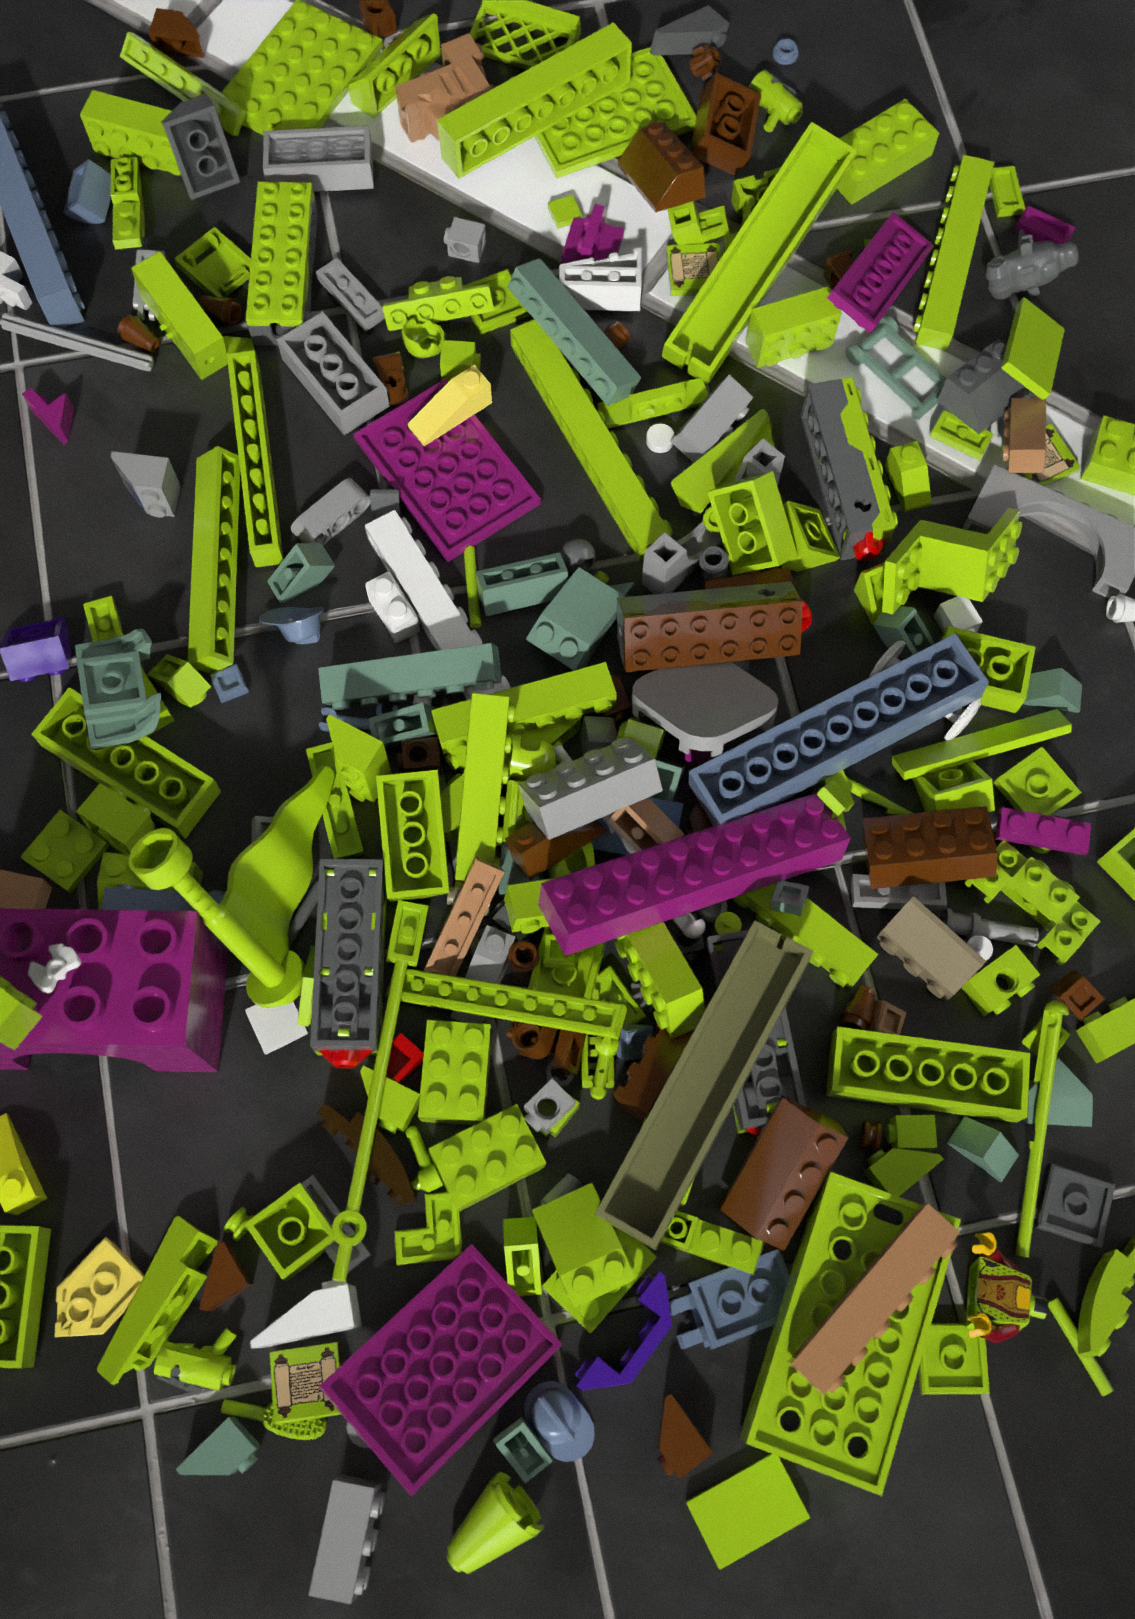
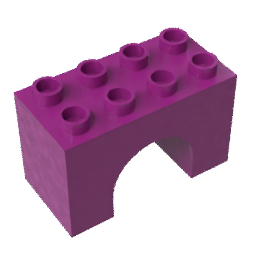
[0,908,228,1072]

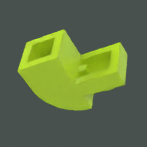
[667,201,730,245]

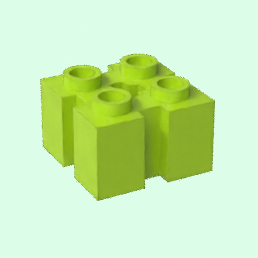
[731,168,780,227]

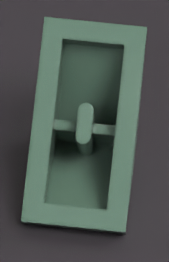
[1023,668,1082,713]
[946,1116,1019,1182]
[493,1416,553,1483]

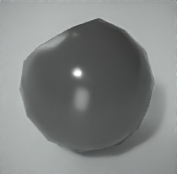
[560,538,596,574]

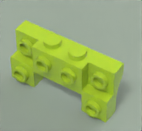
[964,841,1100,966]

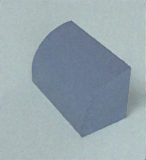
[63,159,111,224]

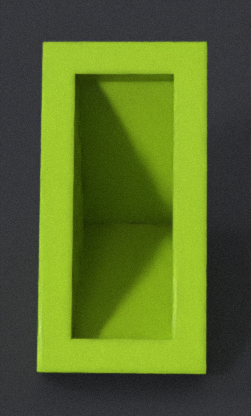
[854,563,885,624]

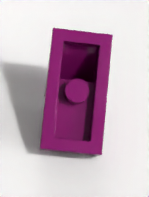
[22,388,74,445]

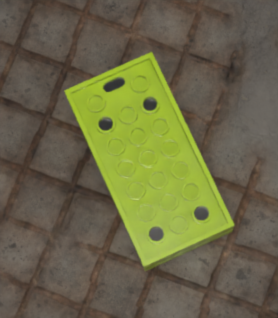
[739,1172,961,1496]

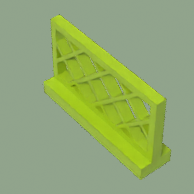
[470,0,581,70]

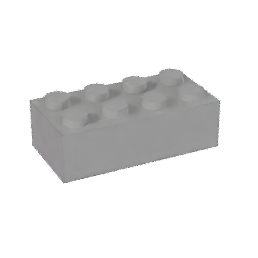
[277,311,389,435]
[518,737,663,840]

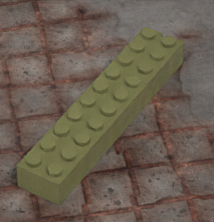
[595,921,813,1250]

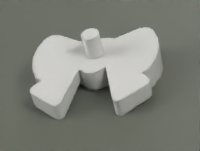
[28,944,81,993]

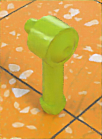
[590,1036,619,1100]
[405,1126,443,1192]

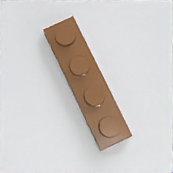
[424,857,505,976]

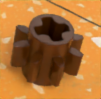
[689,44,721,80]

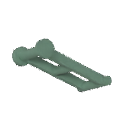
[845,315,946,420]

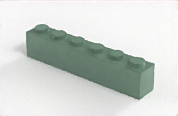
[508,259,641,406]
[318,643,502,710]

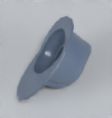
[259,607,324,644]
[524,1381,595,1462]

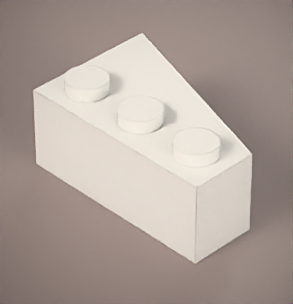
[559,247,641,311]

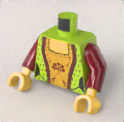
[965,1232,1048,1343]

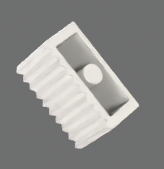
[365,572,420,643]

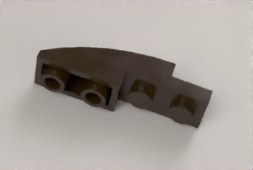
[317,1103,417,1206]

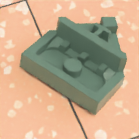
[1024,1057,1093,1127]

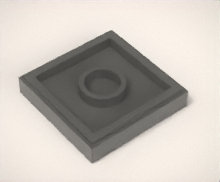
[1035,1163,1115,1248]

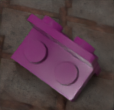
[561,204,624,264]

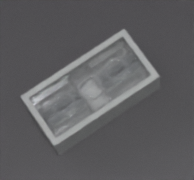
[263,126,374,192]

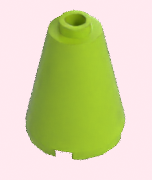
[447,1472,544,1574]

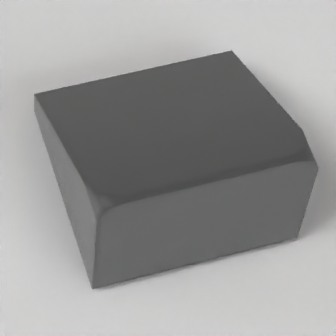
[370,489,401,521]

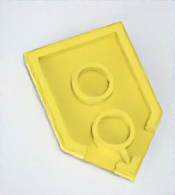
[55,1237,145,1337]

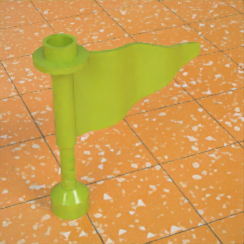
[128,766,334,1008]

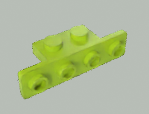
[382,276,494,331]
[597,378,709,429]

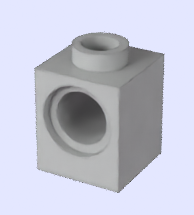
[444,217,486,263]
[524,1078,575,1134]

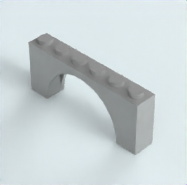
[641,439,785,594]
[962,464,1135,599]

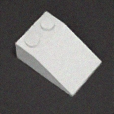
[250,1280,362,1348]

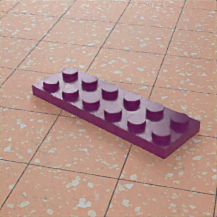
[827,212,934,333]

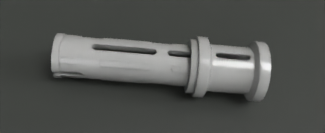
[941,908,1039,947]

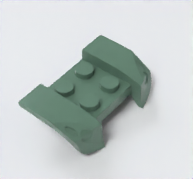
[75,629,161,749]

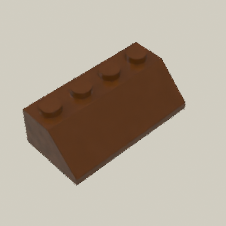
[618,122,706,213]
[719,1095,848,1250]

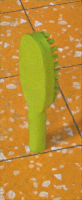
[221,1399,327,1440]

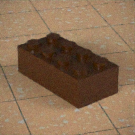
[862,806,998,889]

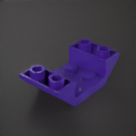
[575,1271,672,1390]

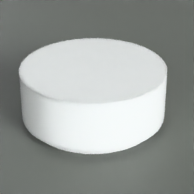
[646,424,674,453]

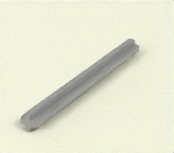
[0,313,155,372]

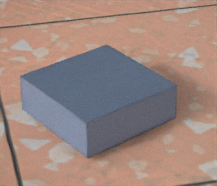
[210,664,249,703]

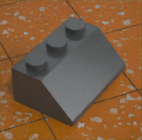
[161,94,240,200]
[937,339,1030,434]

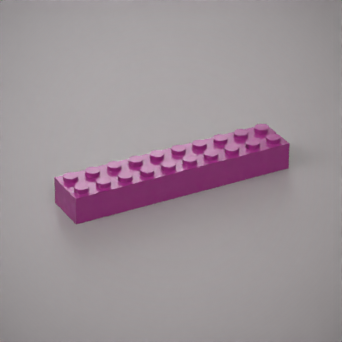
[538,793,851,956]

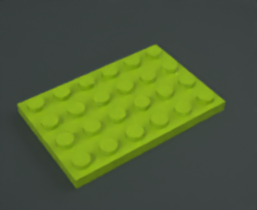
[221,0,383,135]
[535,47,697,179]

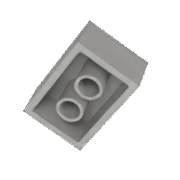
[309,1475,386,1604]

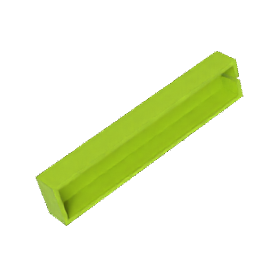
[662,122,858,386]

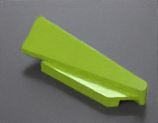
[671,409,775,513]
[97,1216,218,1385]

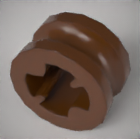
[860,1119,882,1151]

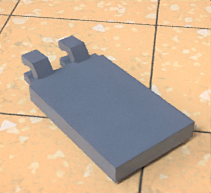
[669,1249,790,1349]

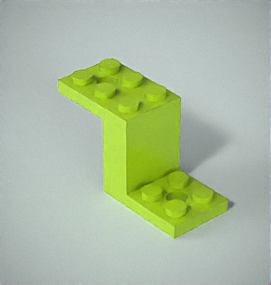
[882,508,1022,615]

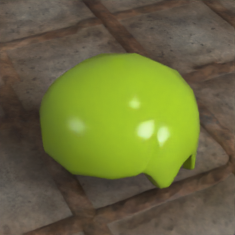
[402,318,445,358]

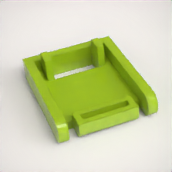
[174,227,251,297]

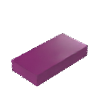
[1014,205,1076,244]

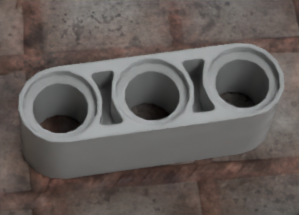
[291,478,371,545]

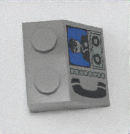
[111,451,181,518]

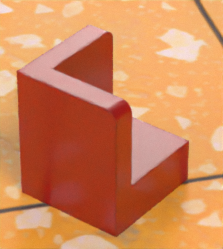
[386,1033,424,1085]

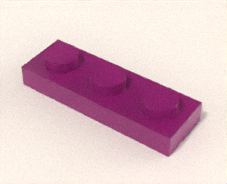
[995,807,1091,855]

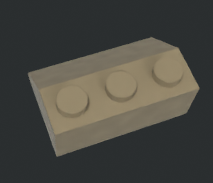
[877,896,986,1001]

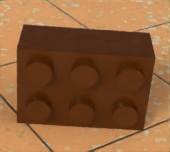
[690,73,761,176]

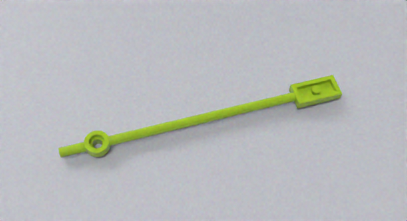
[332,900,428,1282]

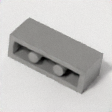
[671,374,753,463]

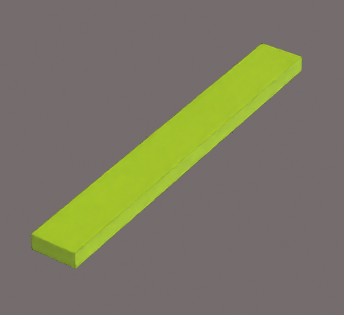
[386,969,627,1039]

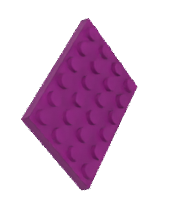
[353,379,541,563]
[319,1244,563,1496]

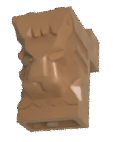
[395,34,495,143]

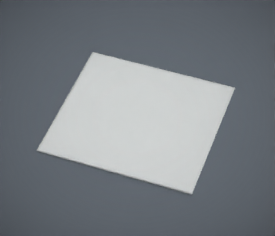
[245,1002,308,1055]

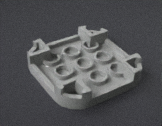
[631,662,779,757]

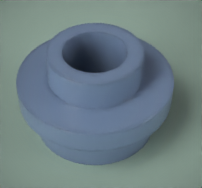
[773,39,798,65]

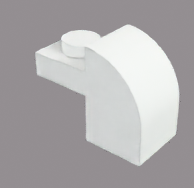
[0,251,32,311]

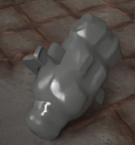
[985,229,1079,299]

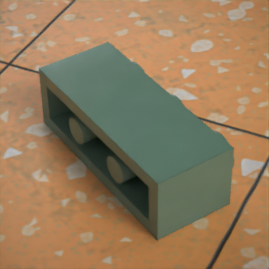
[476,552,568,616]

